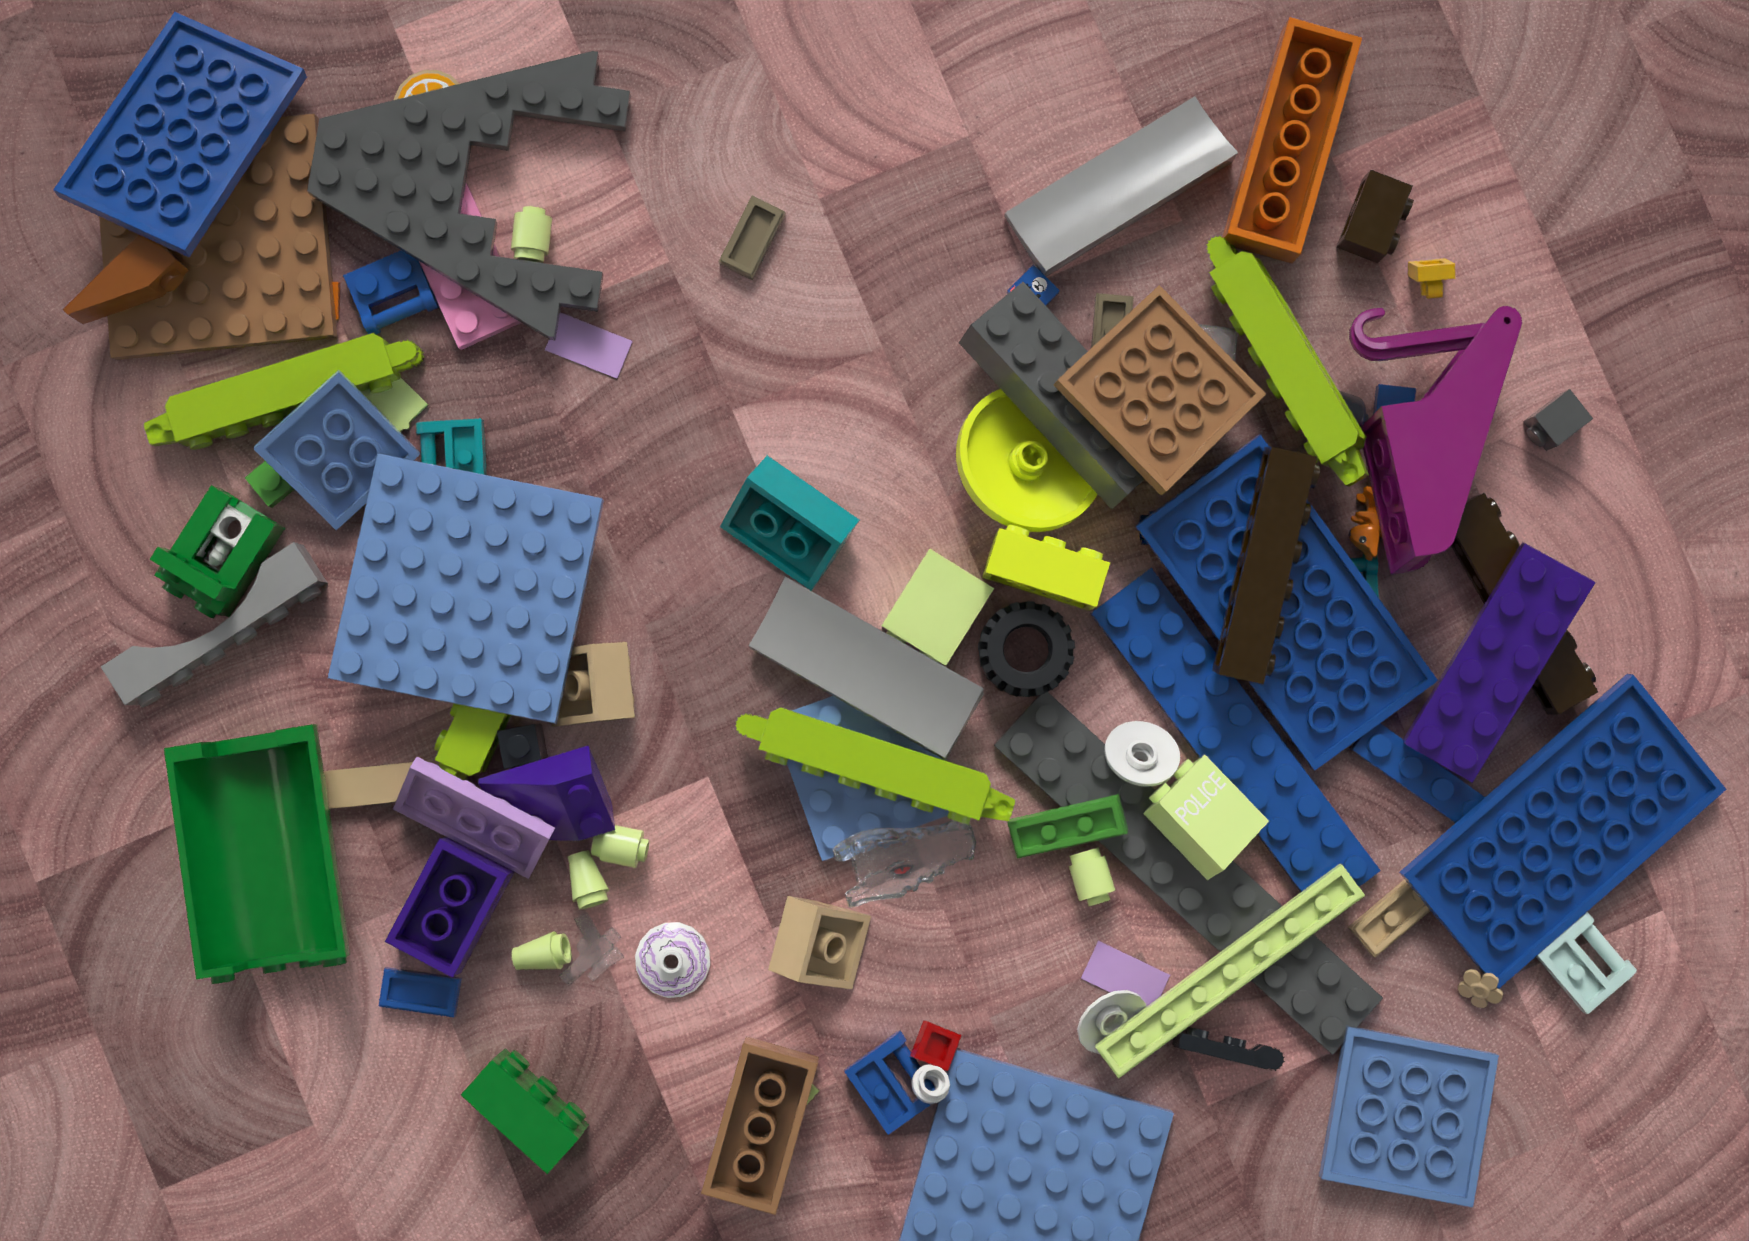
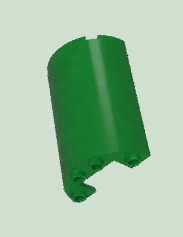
[164,724,350,984]

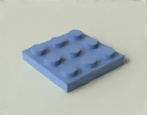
[254,370,420,530]

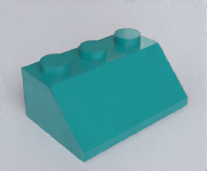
[720,455,860,591]

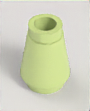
[568,850,609,910]
[512,931,572,970]

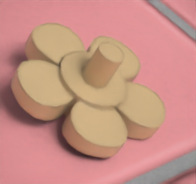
[1458,969,1503,1008]

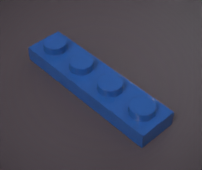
[1350,723,1485,823]

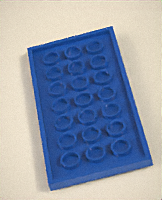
[1135,435,1438,770]
[1399,674,1727,989]

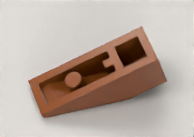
[62,235,189,324]

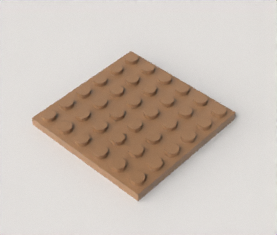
[99,114,338,360]

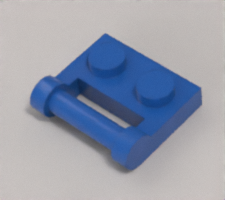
[343,251,439,335]
[844,1030,935,1135]

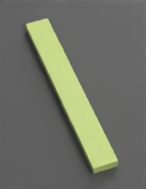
[1094,864,1365,1079]

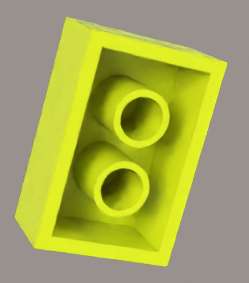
[982,525,1110,611]

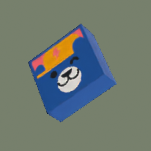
[1007,264,1060,306]

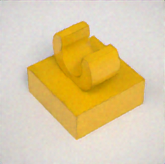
[1408,258,1456,299]

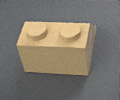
[552,642,635,727]
[768,896,871,989]

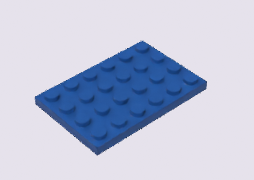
[53,12,307,257]

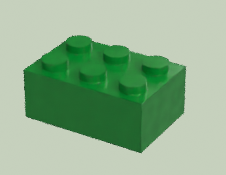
[461,1048,589,1174]

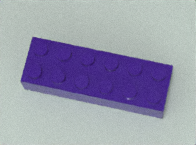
[1404,541,1596,783]

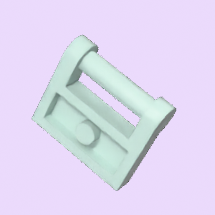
[1536,912,1637,1014]

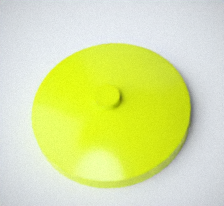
[956,389,1098,532]

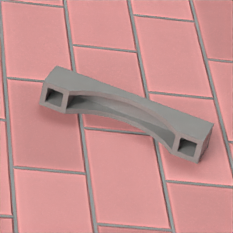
[101,542,328,707]

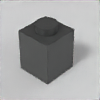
[1523,389,1593,451]

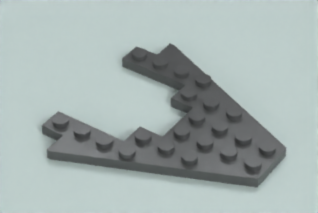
[307,51,631,341]

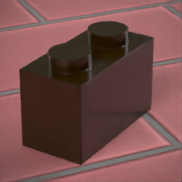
[1336,170,1414,263]

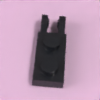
[1172,1027,1285,1071]

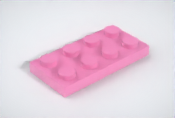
[419,183,521,350]

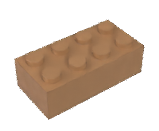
[701,1036,819,1215]

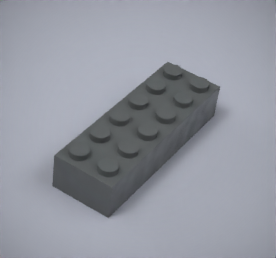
[958,282,1145,509]

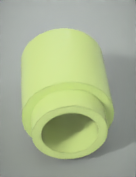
[511,206,552,263]
[591,825,650,868]
[1069,847,1115,906]

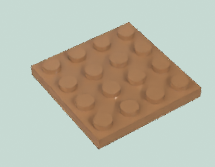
[1054,285,1266,496]

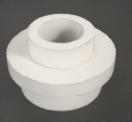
[912,1064,950,1104]

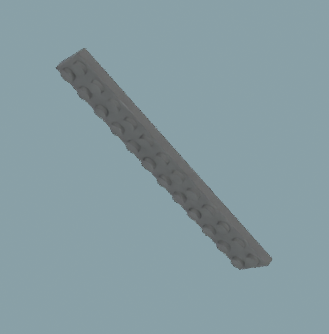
[994,692,1383,1055]

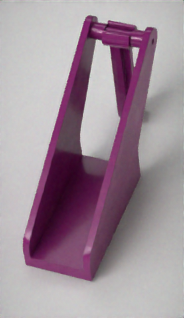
[1349,306,1522,575]

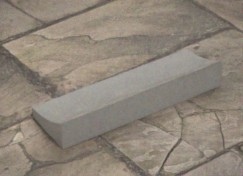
[1004,96,1238,277]
[749,576,984,760]

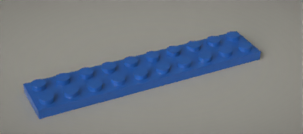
[1090,568,1381,892]

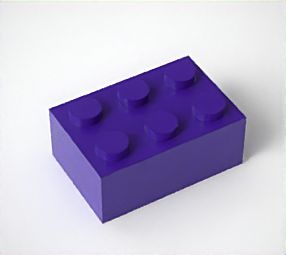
[385,837,515,978]

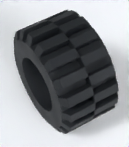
[978,601,1075,697]

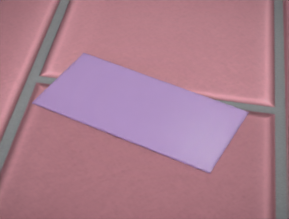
[545,312,632,379]
[1081,941,1170,1006]

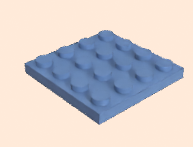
[787,696,949,861]
[1319,1026,1499,1207]

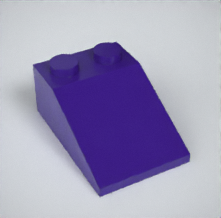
[478,745,615,841]

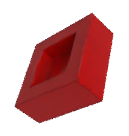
[910,1020,962,1071]

